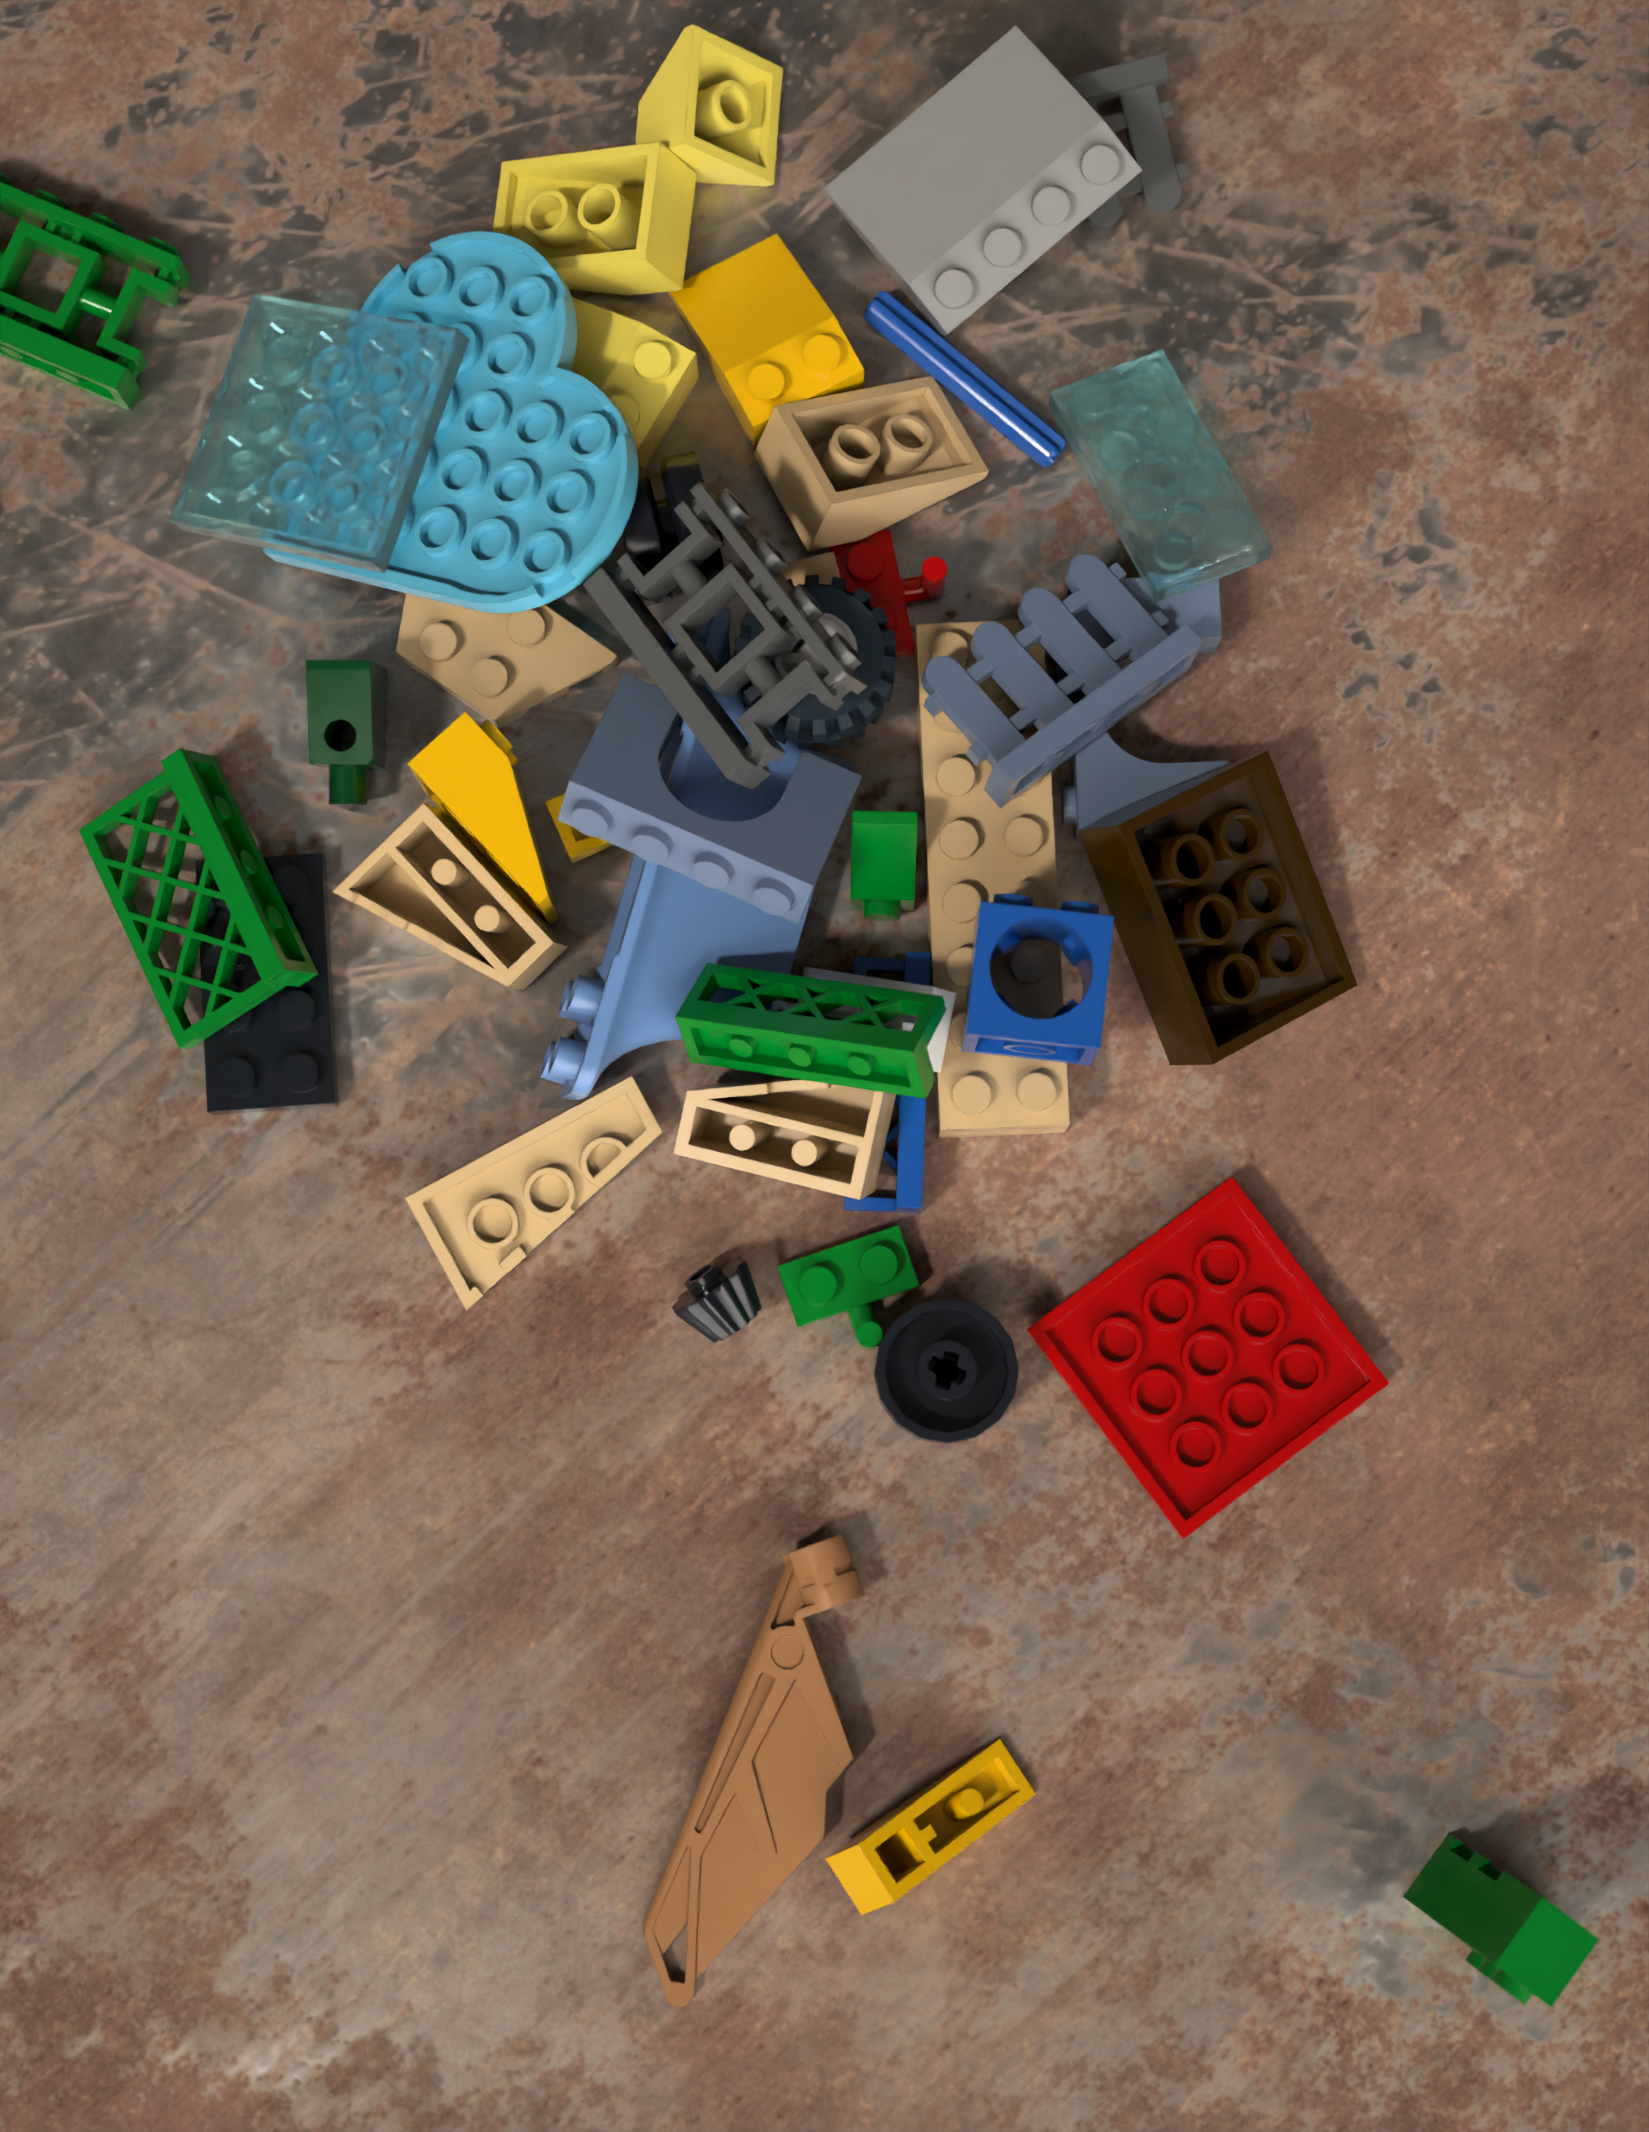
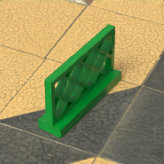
[79,748,318,1049]

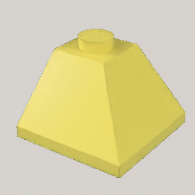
[635,24,783,187]

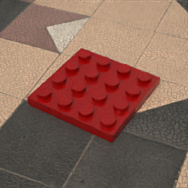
[1025,1176,1390,1539]

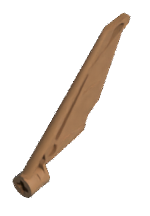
[642,1533,865,2008]

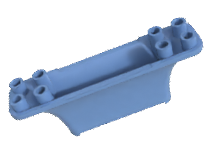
[540,607,855,1101]

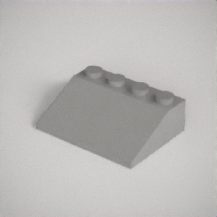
[823,25,1142,336]

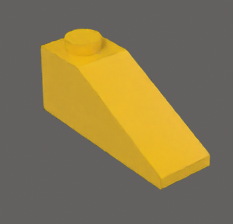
[826,1739,1036,1915]

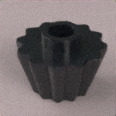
[671,1256,762,1343]

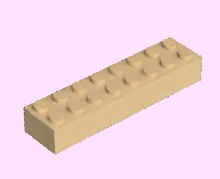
[914,620,1070,1138]

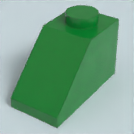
[850,811,918,921]

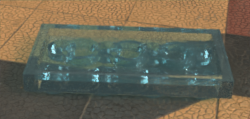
[1048,349,1272,604]

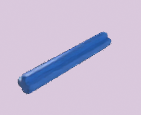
[863,291,1068,469]

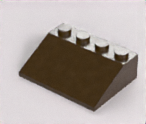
[1078,750,1358,1066]

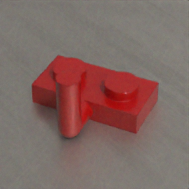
[829,529,947,658]

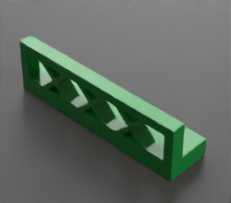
[675,963,946,1099]

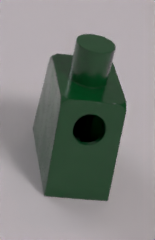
[306,660,387,805]

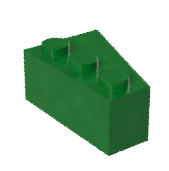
[1403,1833,1599,2007]

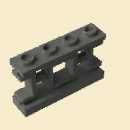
[583,481,868,790]

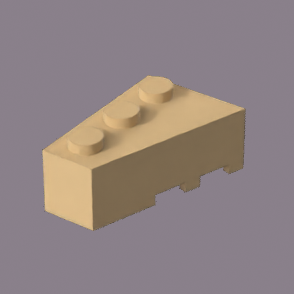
[332,803,569,990]
[673,1077,896,1200]

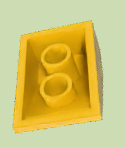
[669,233,864,450]
[407,712,559,925]

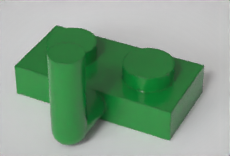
[777,1225,919,1350]

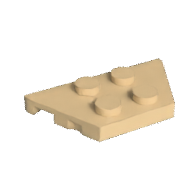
[396,593,619,728]

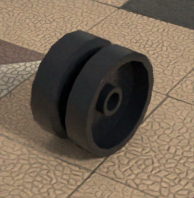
[623,450,724,606]
[874,1298,1019,1444]

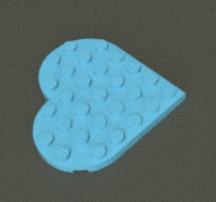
[263,231,639,613]

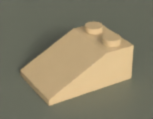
[753,376,989,552]

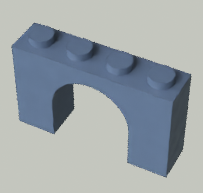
[1055,575,1229,841]
[557,673,862,924]

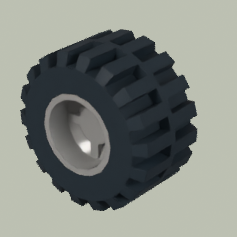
[734,574,897,751]

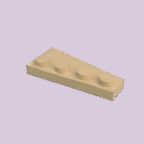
[405,1075,662,1311]

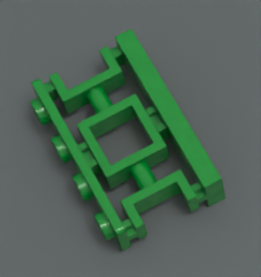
[0,173,191,410]

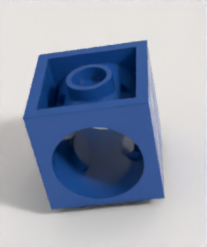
[961,894,1114,1066]

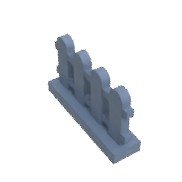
[922,554,1204,808]

